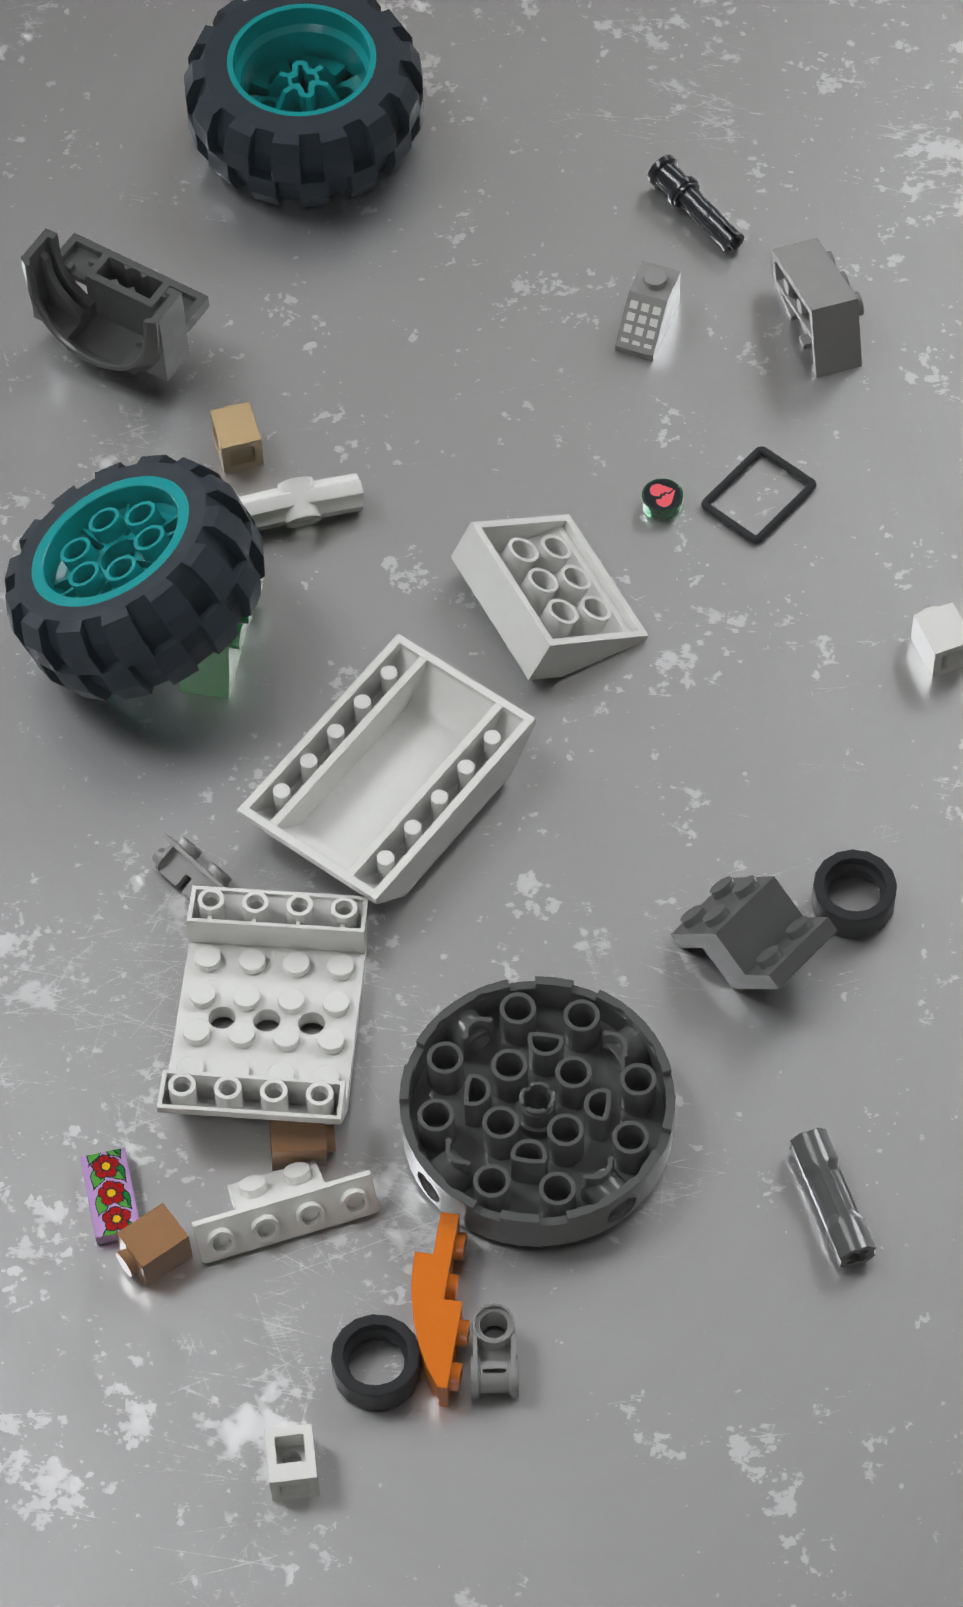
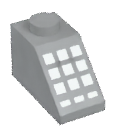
[615,261,681,361]

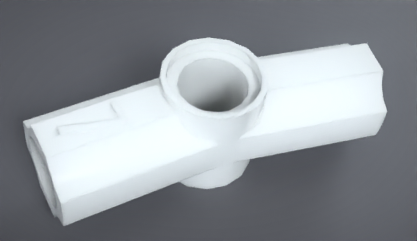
[239,473,364,531]

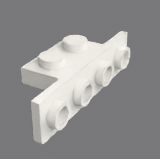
[192,1160,379,1264]

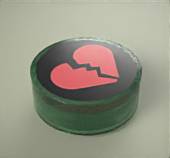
[642,478,683,521]

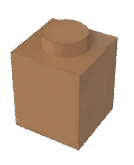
[269,1120,336,1171]
[116,1203,193,1287]

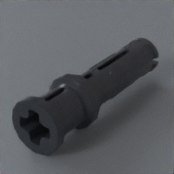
[647,154,744,254]

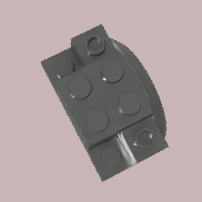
[20,228,210,382]

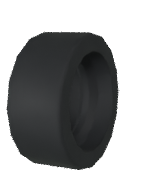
[811,849,897,938]
[331,1314,422,1411]

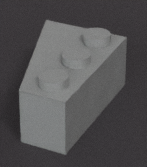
[772,238,864,378]

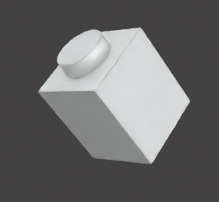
[911,602,963,678]

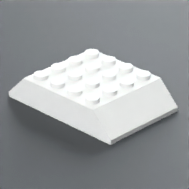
[237,633,536,904]

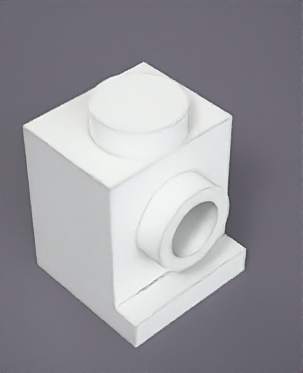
[264,1421,320,1501]

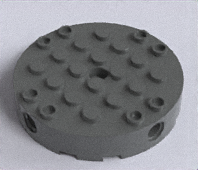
[399,976,676,1247]

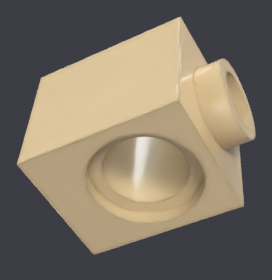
[210,402,264,473]

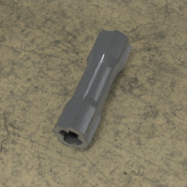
[789,1128,877,1268]

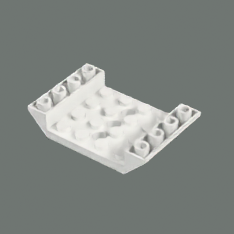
[157,885,369,1125]

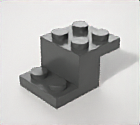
[670,875,838,989]

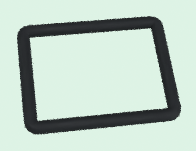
[701,446,816,543]

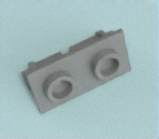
[152,833,232,899]

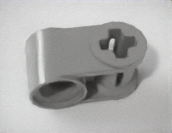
[471,1303,519,1398]

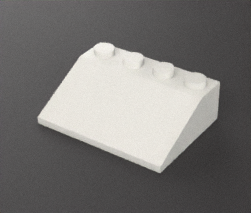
[451,514,649,680]

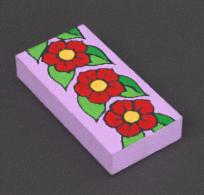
[80,1148,139,1245]

